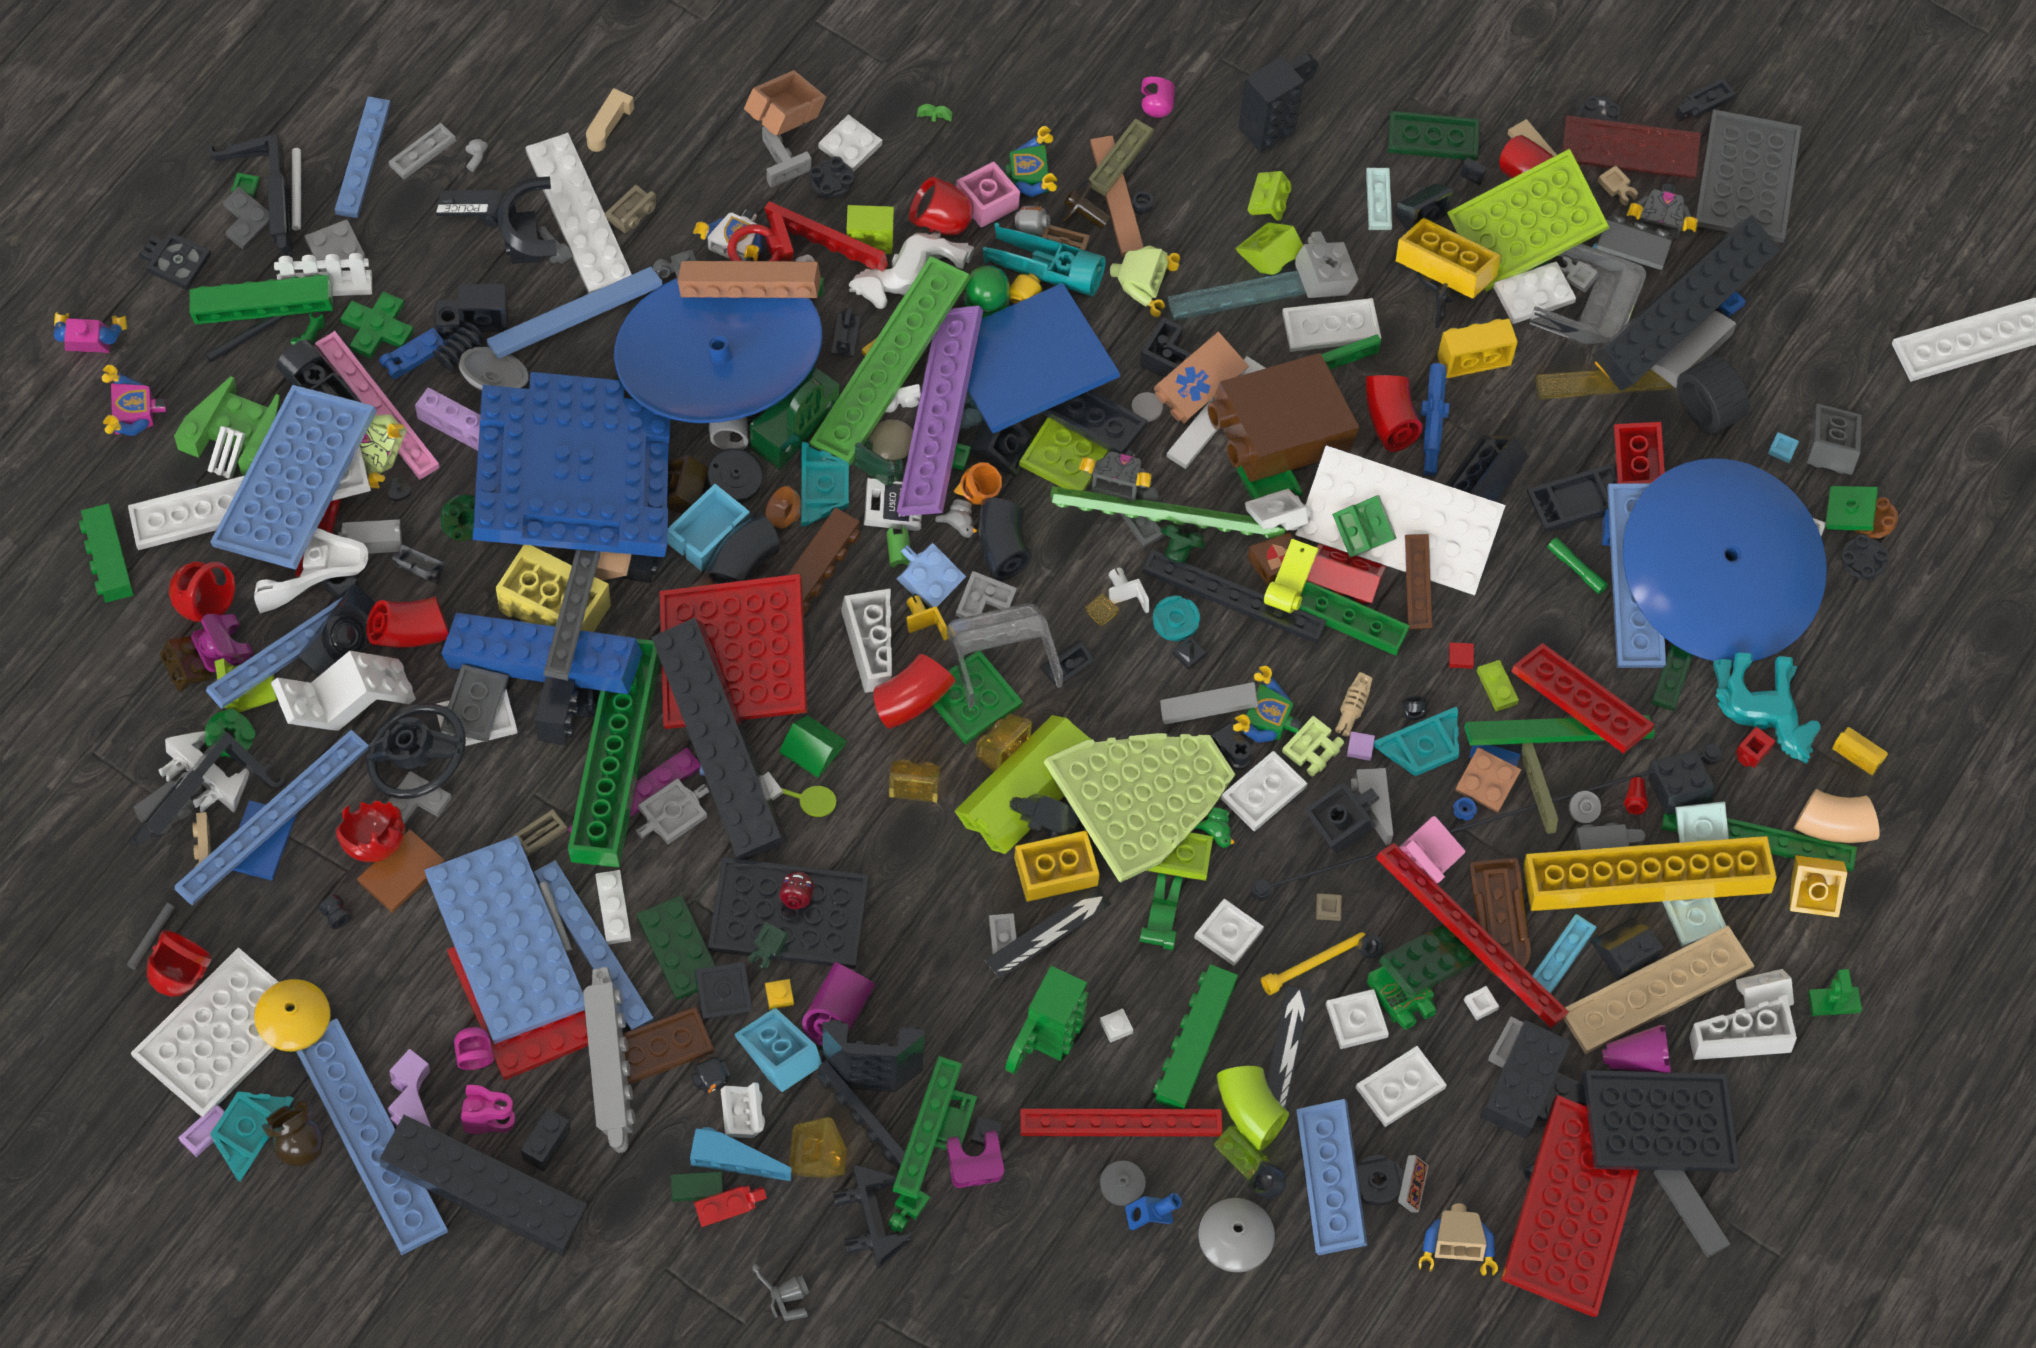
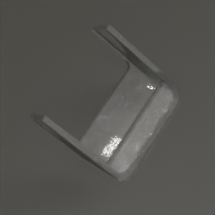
[1529,243,1646,344]
[947,603,1063,708]

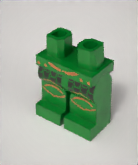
[1367,966,1436,1030]

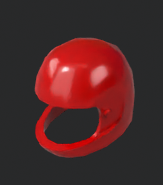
[909,177,973,235]
[168,561,235,622]
[147,930,212,997]

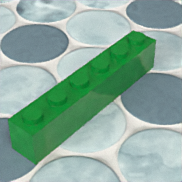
[190,274,333,325]
[1153,964,1238,1109]

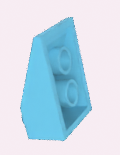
[735,1008,822,1092]

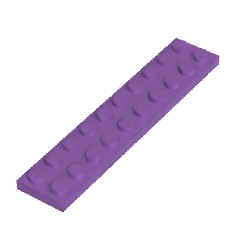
[897,306,983,516]

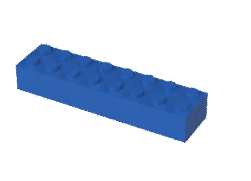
[441,613,642,694]

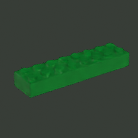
[1299,581,1410,656]

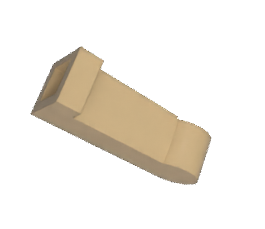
[586,88,634,152]

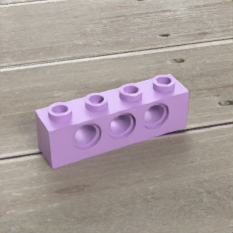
[415,388,480,451]

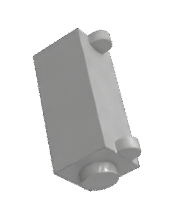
[338,519,402,554]

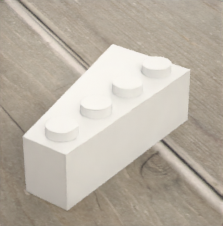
[841,589,892,693]

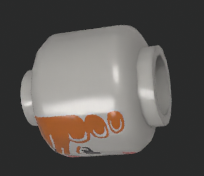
[1015,206,1050,236]

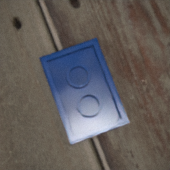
[233,800,297,881]

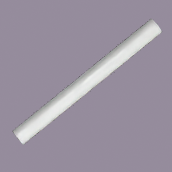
[292,148,301,231]

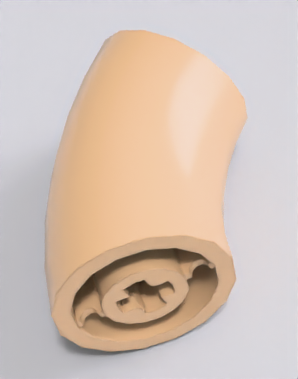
[1793,789,1879,843]

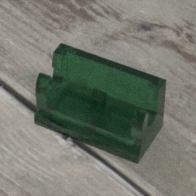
[854,439,904,486]

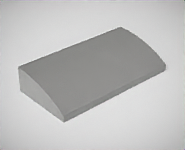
[1651,310,1736,388]

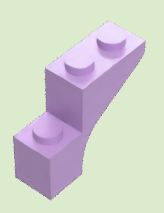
[388,1049,431,1127]

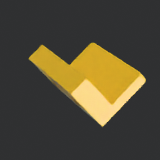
[1832,727,1888,776]

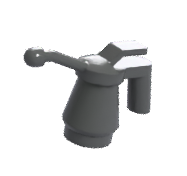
[752,1264,810,1321]

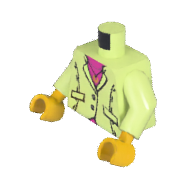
[1110,246,1180,317]
[359,414,407,489]

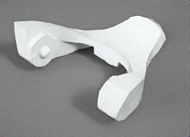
[254,528,368,613]

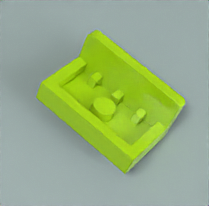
[1247,171,1291,221]

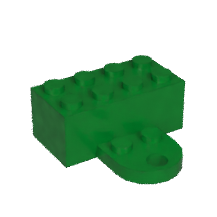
[1005,966,1089,1075]

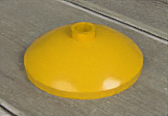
[254,979,331,1051]

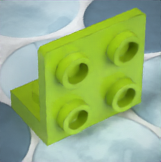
[215,658,278,713]

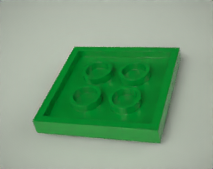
[933,650,1023,745]

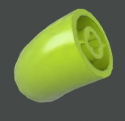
[1217,1066,1289,1150]

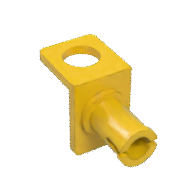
[906,595,948,640]

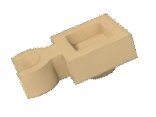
[1598,166,1638,206]

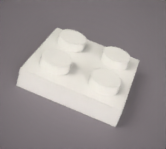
[818,115,882,172]
[1194,899,1264,966]
[1326,989,1389,1049]

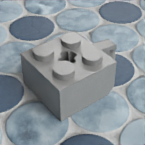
[1295,232,1359,298]

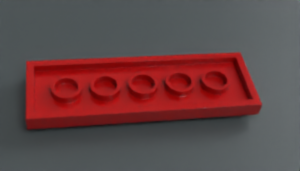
[1512,643,1654,753]

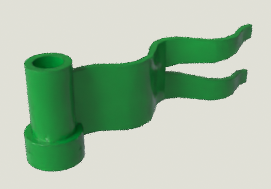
[1139,873,1182,951]

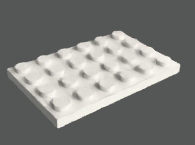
[131,948,295,1117]

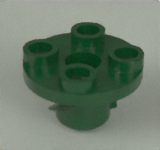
[441,494,475,541]
[1160,523,1206,562]

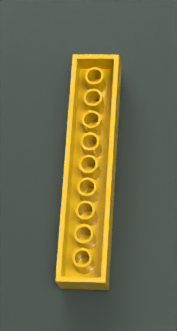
[1523,836,1776,911]

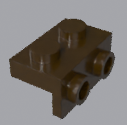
[160,636,212,691]

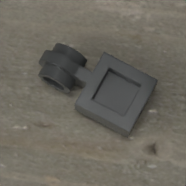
[653,250,696,278]

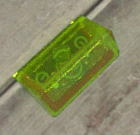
[1213,1126,1270,1180]

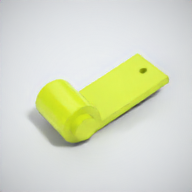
[1264,539,1319,613]

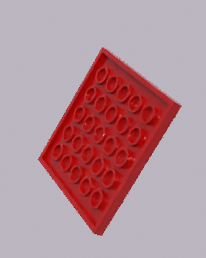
[660,574,807,729]

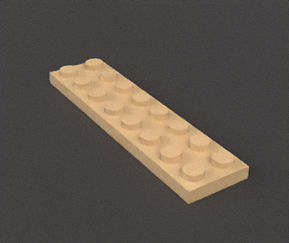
[1564,926,1754,1054]

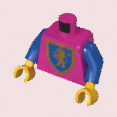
[54,312,127,353]
[102,365,167,436]

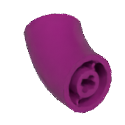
[802,962,876,1046]

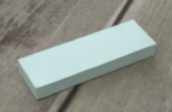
[1366,168,1392,230]

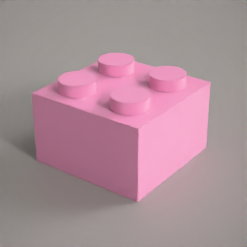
[956,162,1020,228]

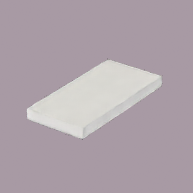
[1282,298,1381,352]

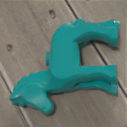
[1713,653,1821,764]

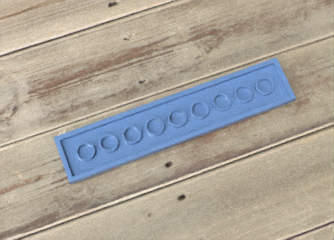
[296,1018,448,1255]

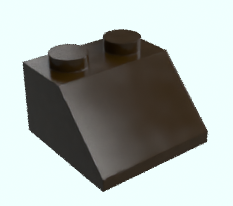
[667,455,708,513]

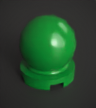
[964,266,1010,319]

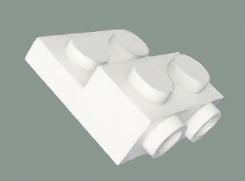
[1245,489,1310,530]

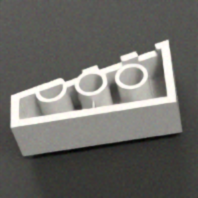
[1689,995,1797,1060]

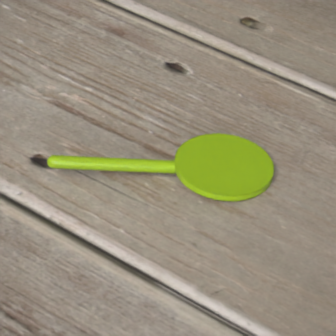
[781,786,836,817]

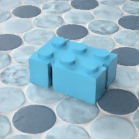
[667,484,750,571]

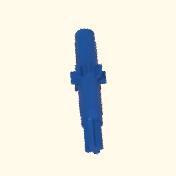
[1421,363,1449,476]

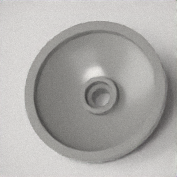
[459,347,528,391]
[1198,1198,1275,1272]

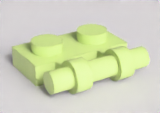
[1282,716,1344,777]

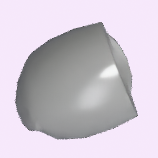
[709,417,748,450]

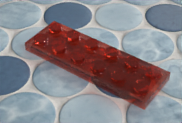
[1561,116,1701,179]

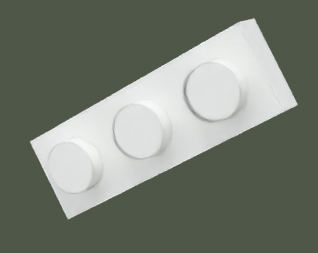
[595,870,631,945]

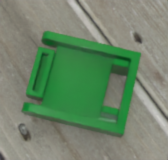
[1236,466,1302,500]
[926,1084,977,1150]

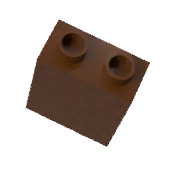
[1208,353,1359,482]

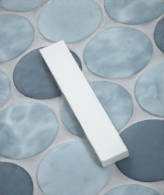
[1167,356,1265,469]

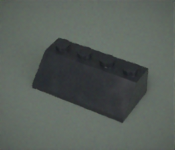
[1446,436,1528,502]

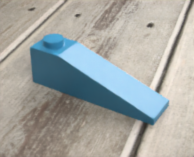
[690,1127,792,1181]

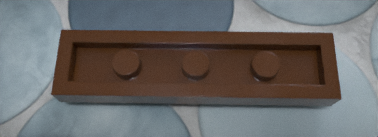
[1405,534,1432,630]

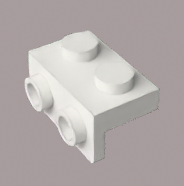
[721,1083,765,1138]

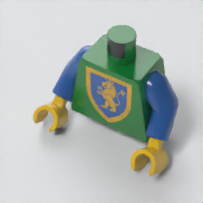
[998,126,1057,197]
[1233,666,1303,743]

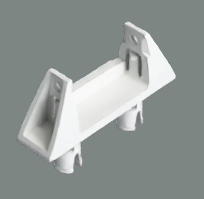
[159,731,249,813]

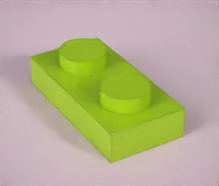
[1477,660,1519,711]

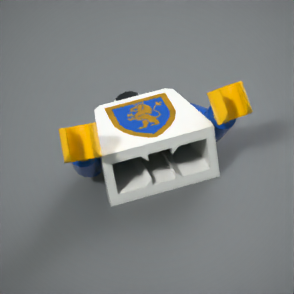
[693,209,763,261]

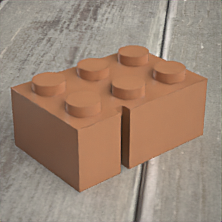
[744,70,826,136]

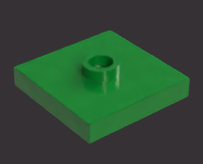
[1825,486,1878,531]

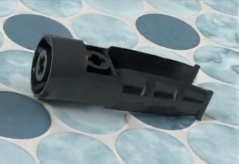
[276,339,362,403]

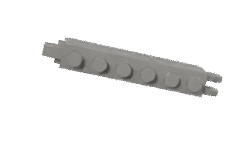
[583,967,635,1153]

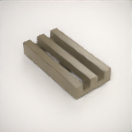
[513,809,567,857]

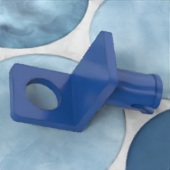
[1125,1193,1182,1230]

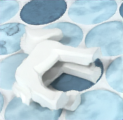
[849,232,974,309]

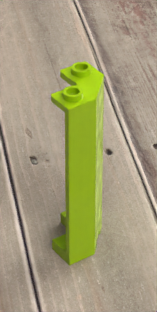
[955,715,1095,854]

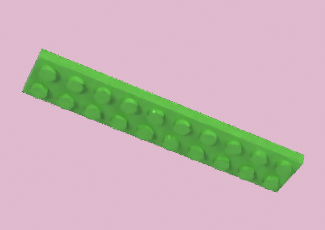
[810,256,971,466]

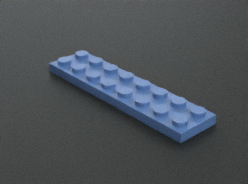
[1607,483,1666,668]

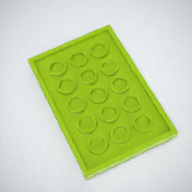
[1447,149,1610,292]

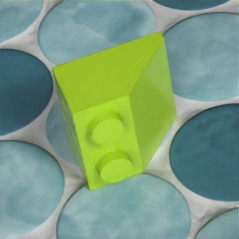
[1236,222,1303,275]

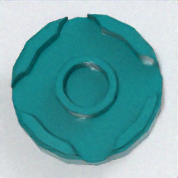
[1152,595,1200,642]

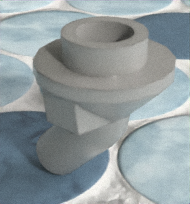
[465,139,488,172]

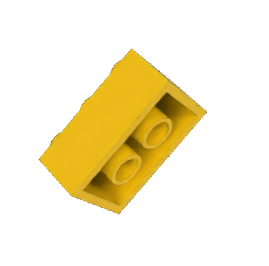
[1437,319,1517,378]
[1014,830,1099,902]

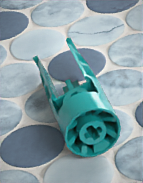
[983,223,1106,297]

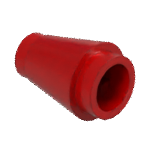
[1624,777,1648,815]

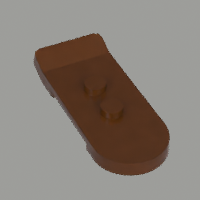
[1470,858,1531,976]

